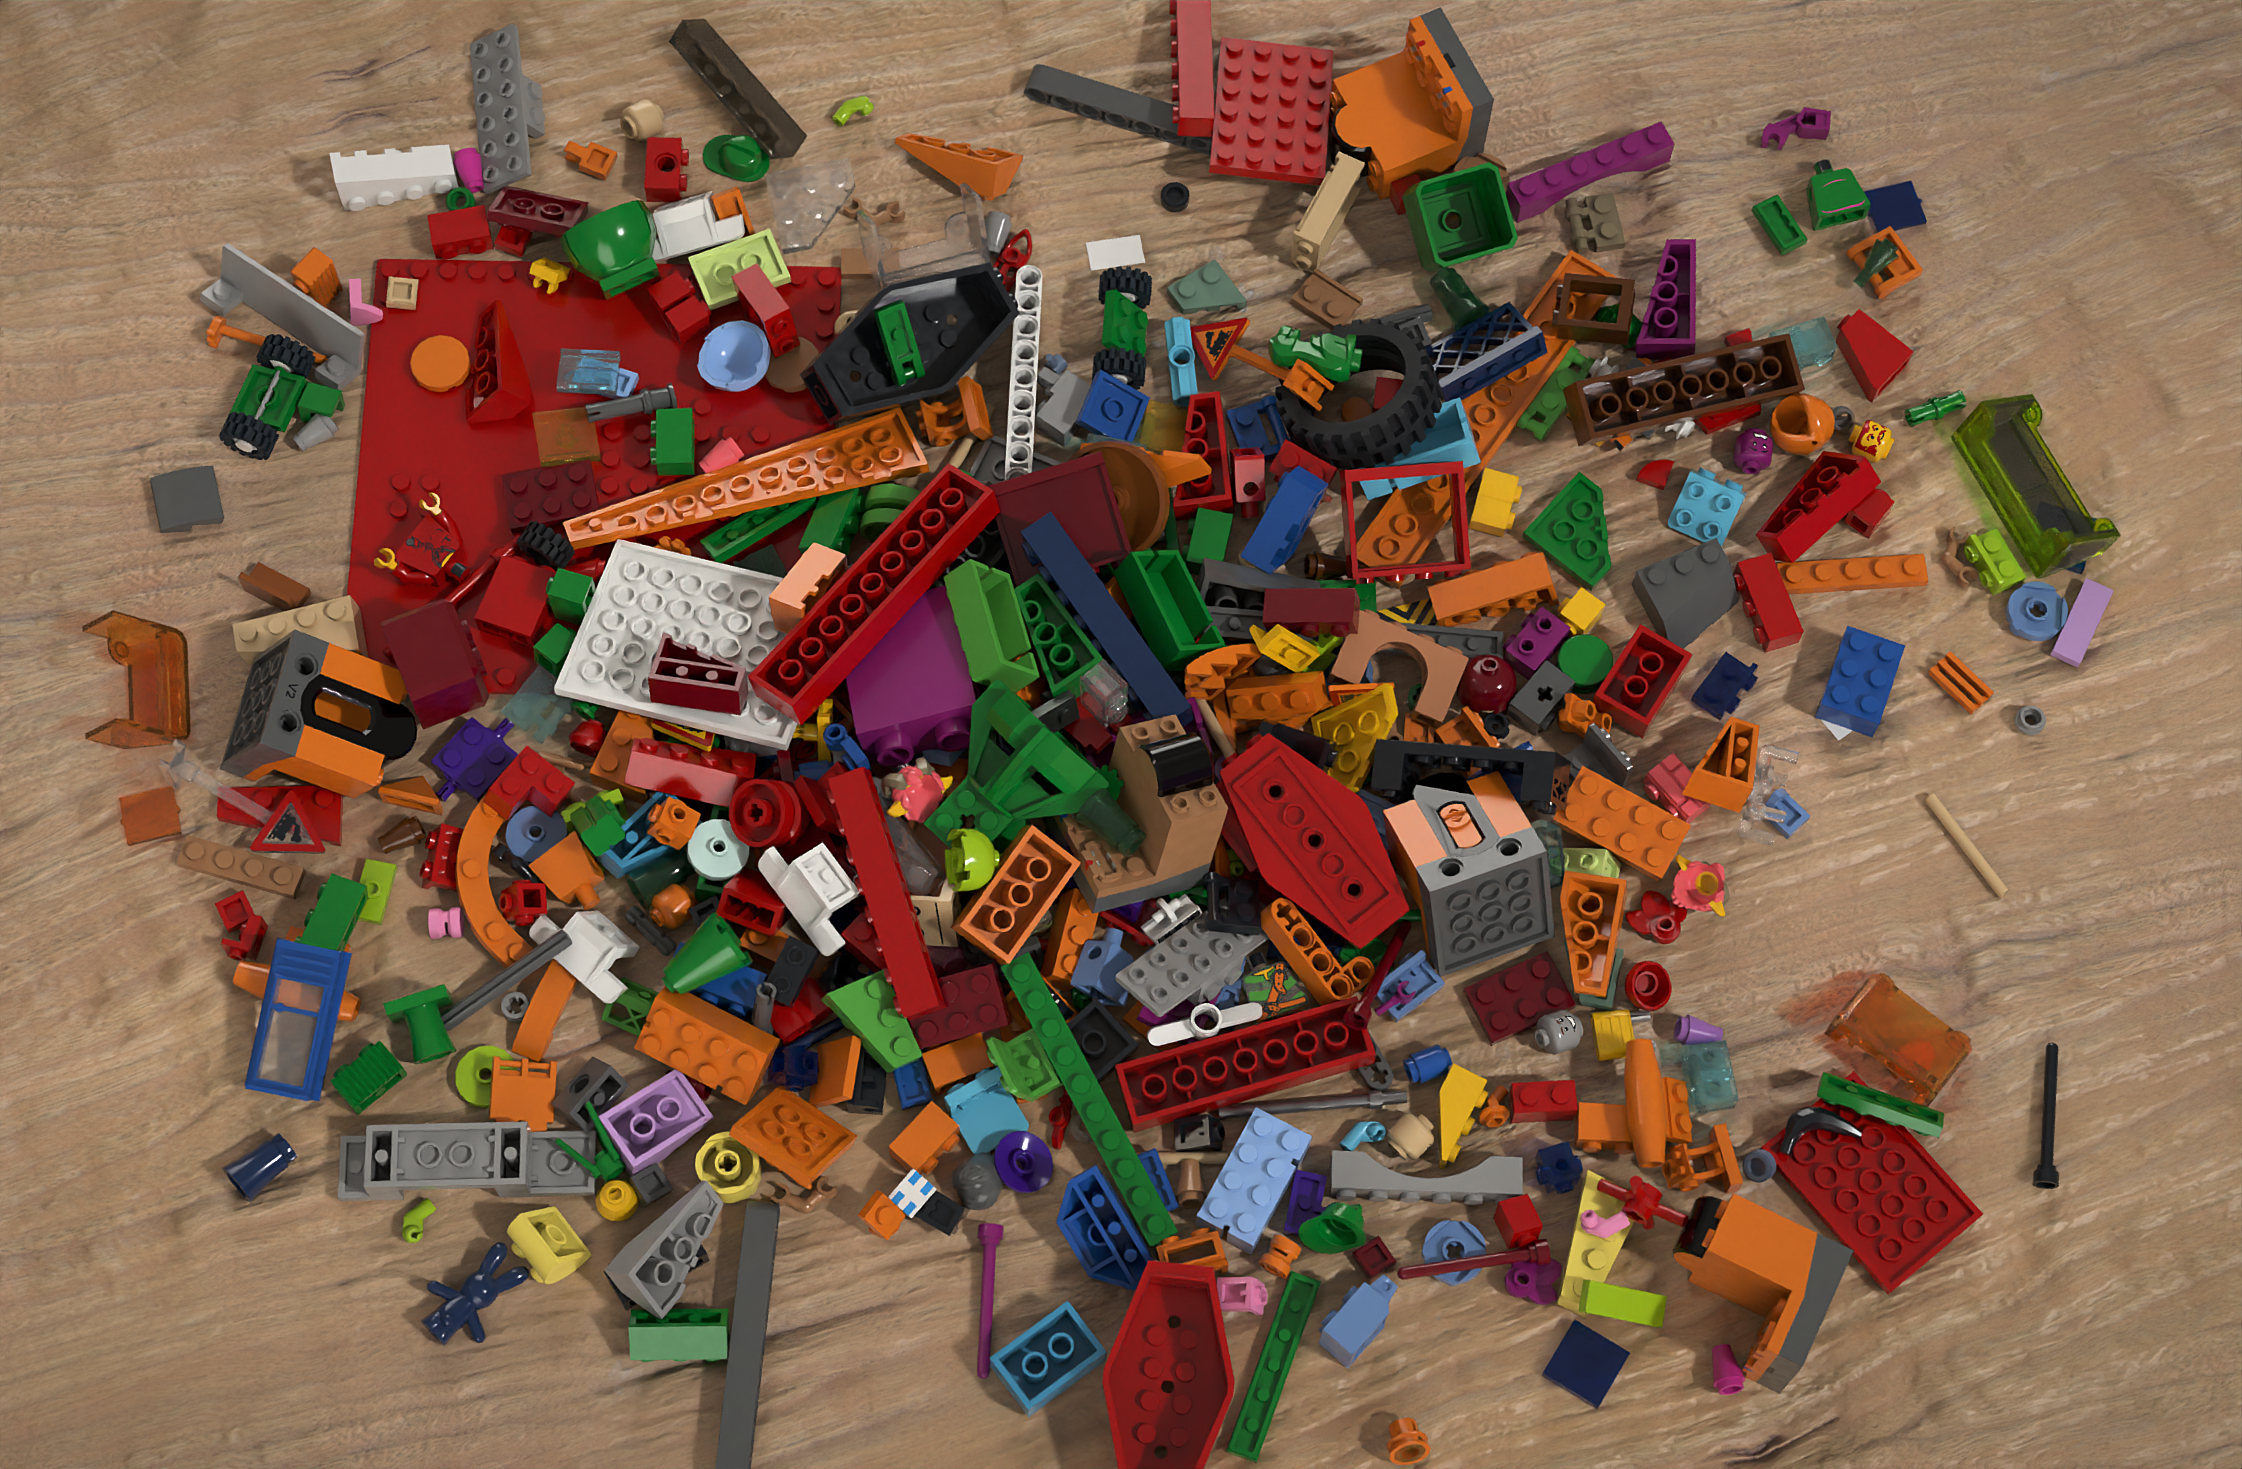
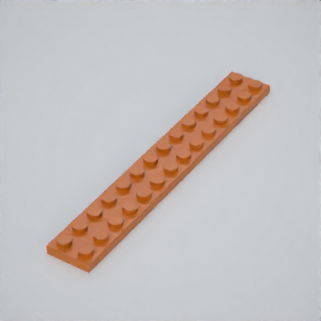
[1356,250,1618,589]

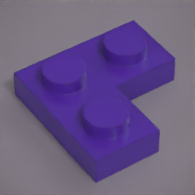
[1283,1170,1327,1237]

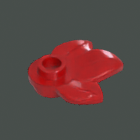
[1625,890,1687,944]

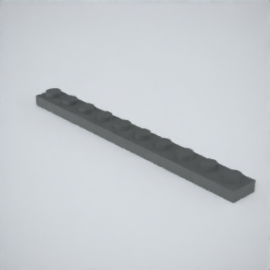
[1203,606,1503,659]

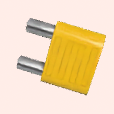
[1590,1009,1656,1061]

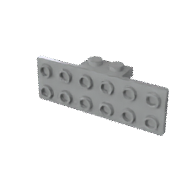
[470,24,545,194]
[1115,897,1278,1017]

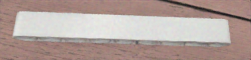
[1004,265,1042,481]

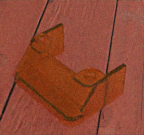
[82,610,191,749]

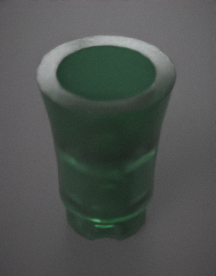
[1430,267,1490,331]
[1076,788,1146,857]
[624,848,696,910]

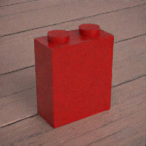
[474,555,556,648]
[716,867,793,937]

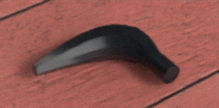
[1779,1106,1862,1156]

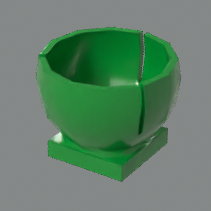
[560,200,659,300]

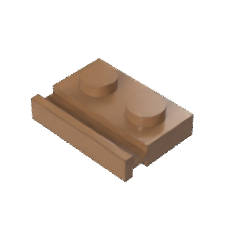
[1291,268,1363,331]

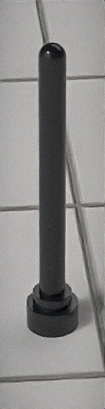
[2033,1042,2059,1189]

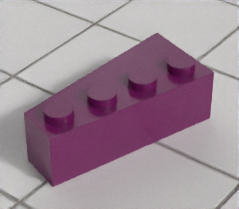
[1636,239,1696,360]

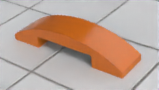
[511,959,579,1063]

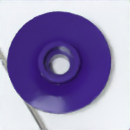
[994,1131,1053,1193]

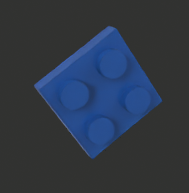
[1075,370,1150,444]

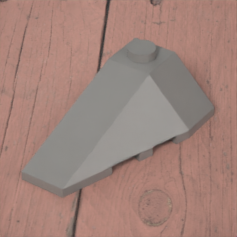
[605,1180,724,1319]

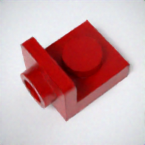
[221,914,268,961]

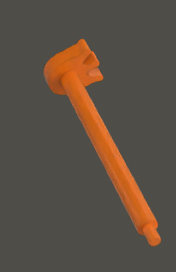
[206,315,328,365]

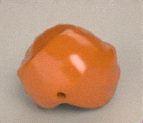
[1770,393,1835,455]

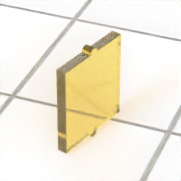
[1138,399,1188,455]

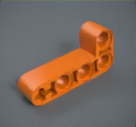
[1260,898,1375,1006]

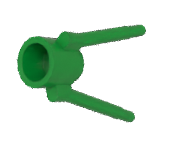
[555,1101,626,1182]

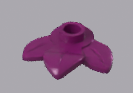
[1504,1248,1562,1305]

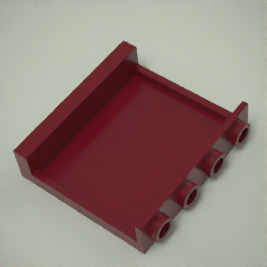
[987,451,1132,588]

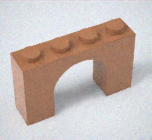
[1326,609,1469,729]

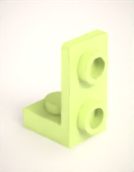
[1548,848,1621,879]

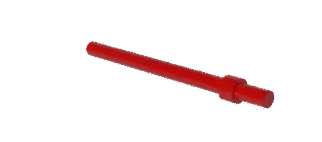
[382,534,520,660]

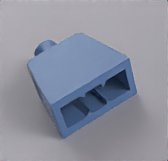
[1070,928,1133,1007]

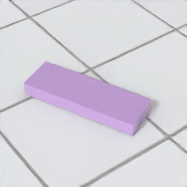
[2050,578,2114,668]

